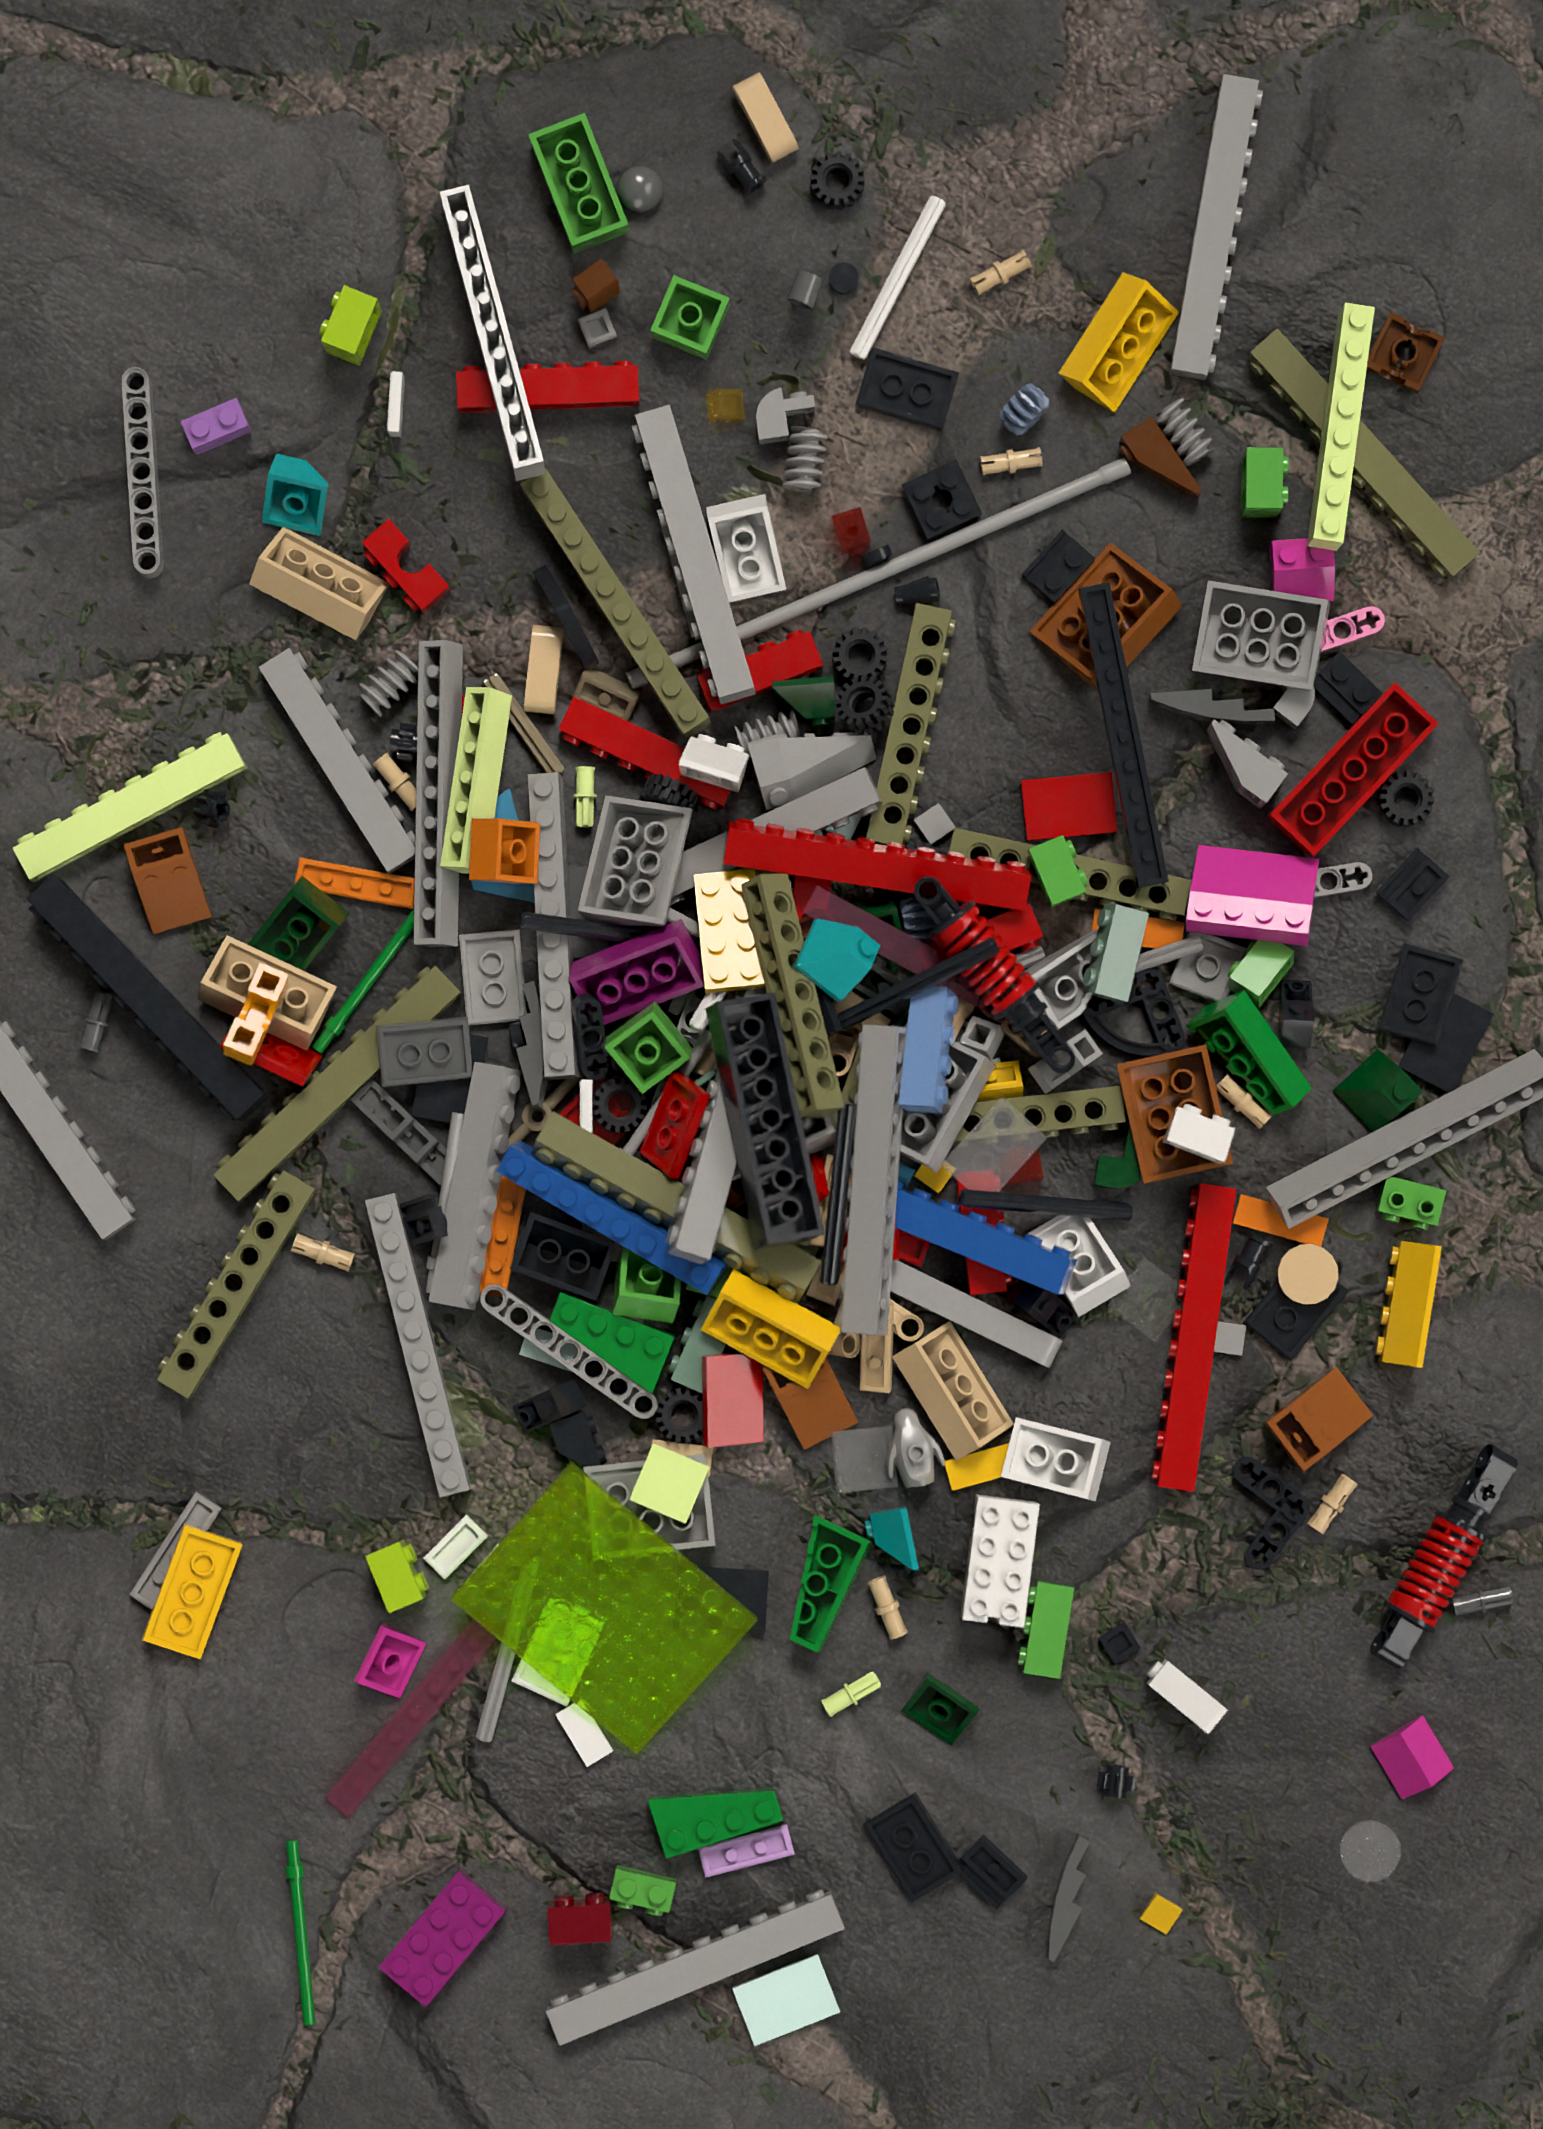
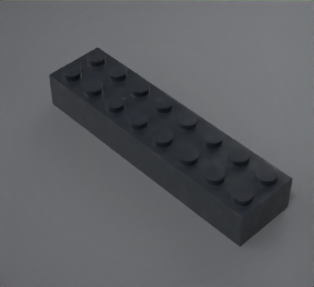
[705,993,825,1250]

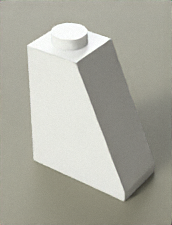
[1146,1659,1227,1734]

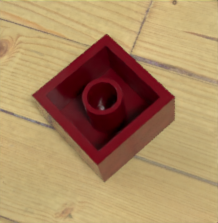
[547,1892,613,1945]

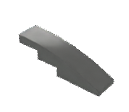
[1149,689,1275,725]
[516,981,547,1111]
[350,1078,446,1185]
[1047,1833,1090,1962]

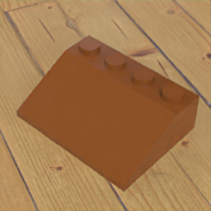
[1029,543,1183,691]
[1116,1045,1233,1184]

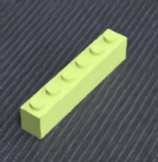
[440,687,512,874]

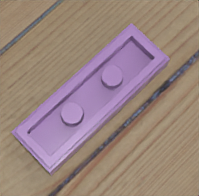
[698,1824,795,1877]

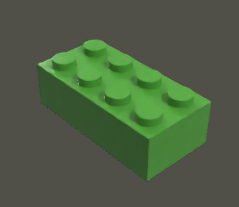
[528,113,629,254]

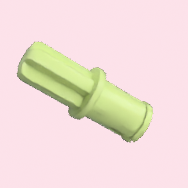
[573,766,597,828]
[821,1672,881,1717]

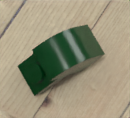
[1093,1129,1142,1189]

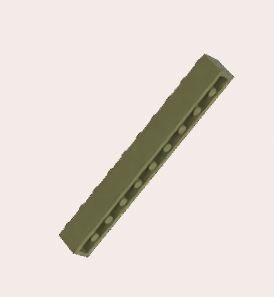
[1248,328,1480,581]
[520,468,711,740]
[214,965,462,1202]
[531,1112,821,1302]

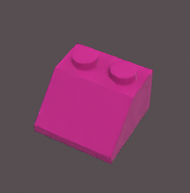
[1268,538,1335,602]

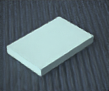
[732,1953,840,2046]

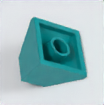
[262,453,329,536]
[794,918,880,1002]
[865,1506,919,1570]

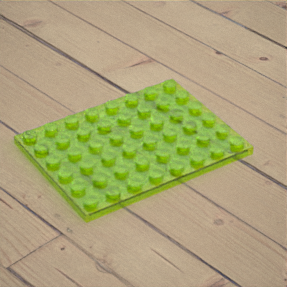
[450,1461,758,1754]

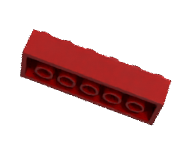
[1266,682,1439,858]

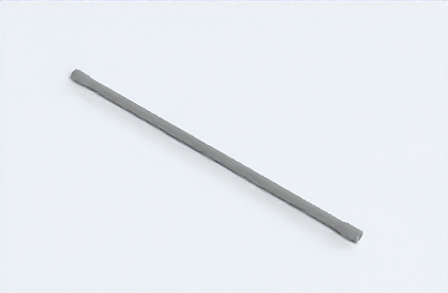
[626,457,1131,689]

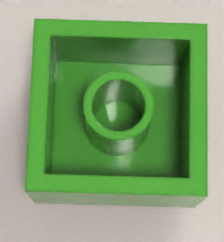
[650,275,730,360]
[1240,447,1289,518]
[604,1002,693,1094]
[613,1246,681,1323]

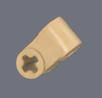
[828,1027,860,1079]

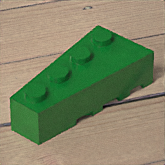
[1186,990,1312,1115]
[549,1291,676,1394]
[790,1515,873,1653]
[648,1788,783,1859]

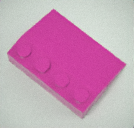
[1186,845,1319,946]

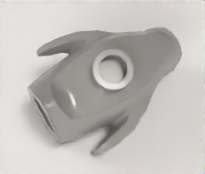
[886,1408,945,1488]

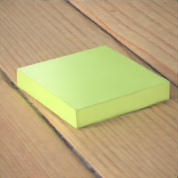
[629,1443,710,1524]

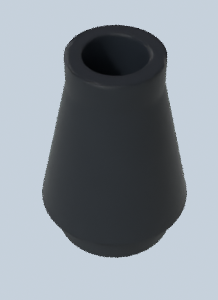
[895,576,940,605]

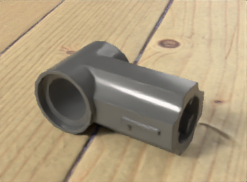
[787,270,823,313]

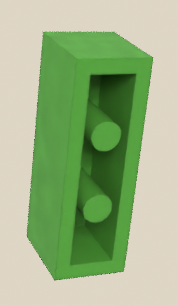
[1018,1580,1074,1679]

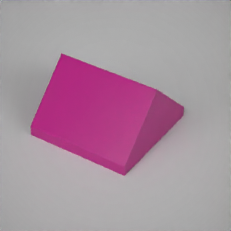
[354,1623,426,1698]
[1370,1715,1454,1799]

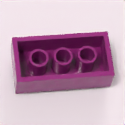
[568,919,704,1025]
[378,1869,507,2007]

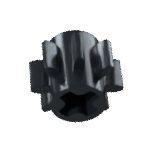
[390,723,417,761]
[192,789,230,828]
[1097,1764,1136,1798]

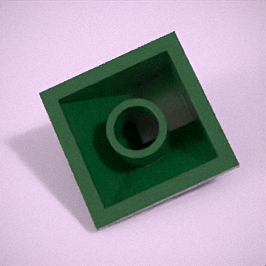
[772,676,836,727]
[1333,1049,1423,1132]

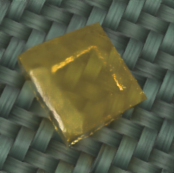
[706,388,745,422]

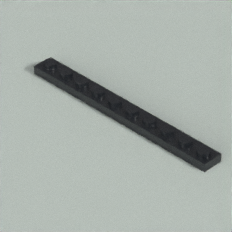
[1078,582,1169,888]

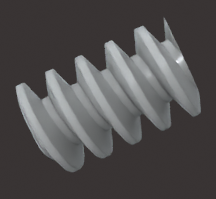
[1156,398,1215,467]
[782,426,828,492]
[358,650,418,717]
[734,709,801,761]

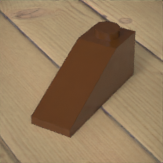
[1118,416,1202,499]

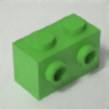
[1027,835,1089,908]
[1227,940,1295,1009]
[1375,1176,1446,1231]
[609,1865,677,1916]

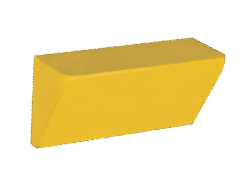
[976,1060,1023,1102]

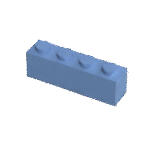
[898,986,958,1113]

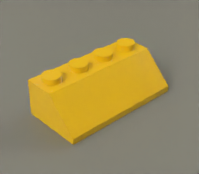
[1058,273,1179,413]
[1375,1241,1442,1368]
[700,1269,841,1389]

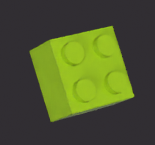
[319,285,382,366]
[365,1539,429,1613]

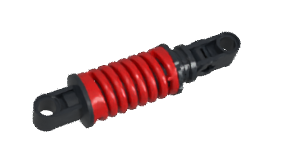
[914,875,1075,1073]
[1370,1444,1518,1669]

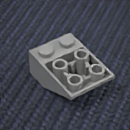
[1206,720,1288,809]

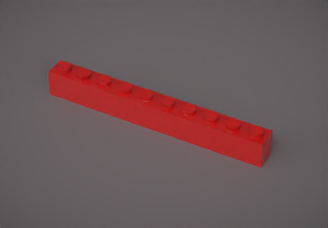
[723,819,1031,911]
[1151,1183,1237,1492]

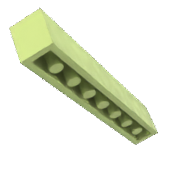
[1307,302,1375,551]
[13,732,247,882]

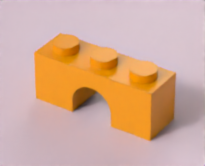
[223,963,288,1066]

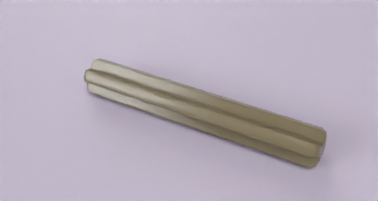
[483,674,564,774]

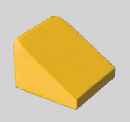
[1140,1892,1183,1934]

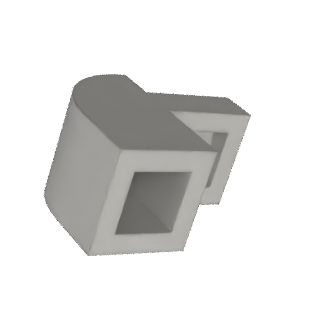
[756,388,815,445]
[1272,685,1315,729]
[955,1016,1004,1061]
[1028,1029,1103,1094]

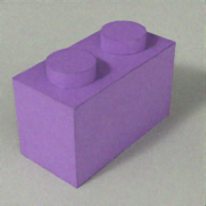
[181,398,252,455]

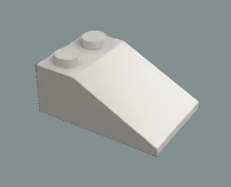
[706,494,786,602]
[679,734,749,793]
[1028,1215,1131,1317]
[1001,1417,1111,1502]

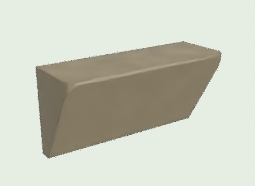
[572,667,642,721]

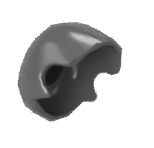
[615,166,663,212]

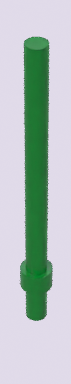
[312,909,414,1054]
[285,1840,315,2025]

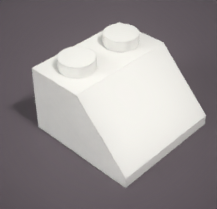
[1163,1104,1235,1164]

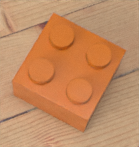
[469,818,540,884]

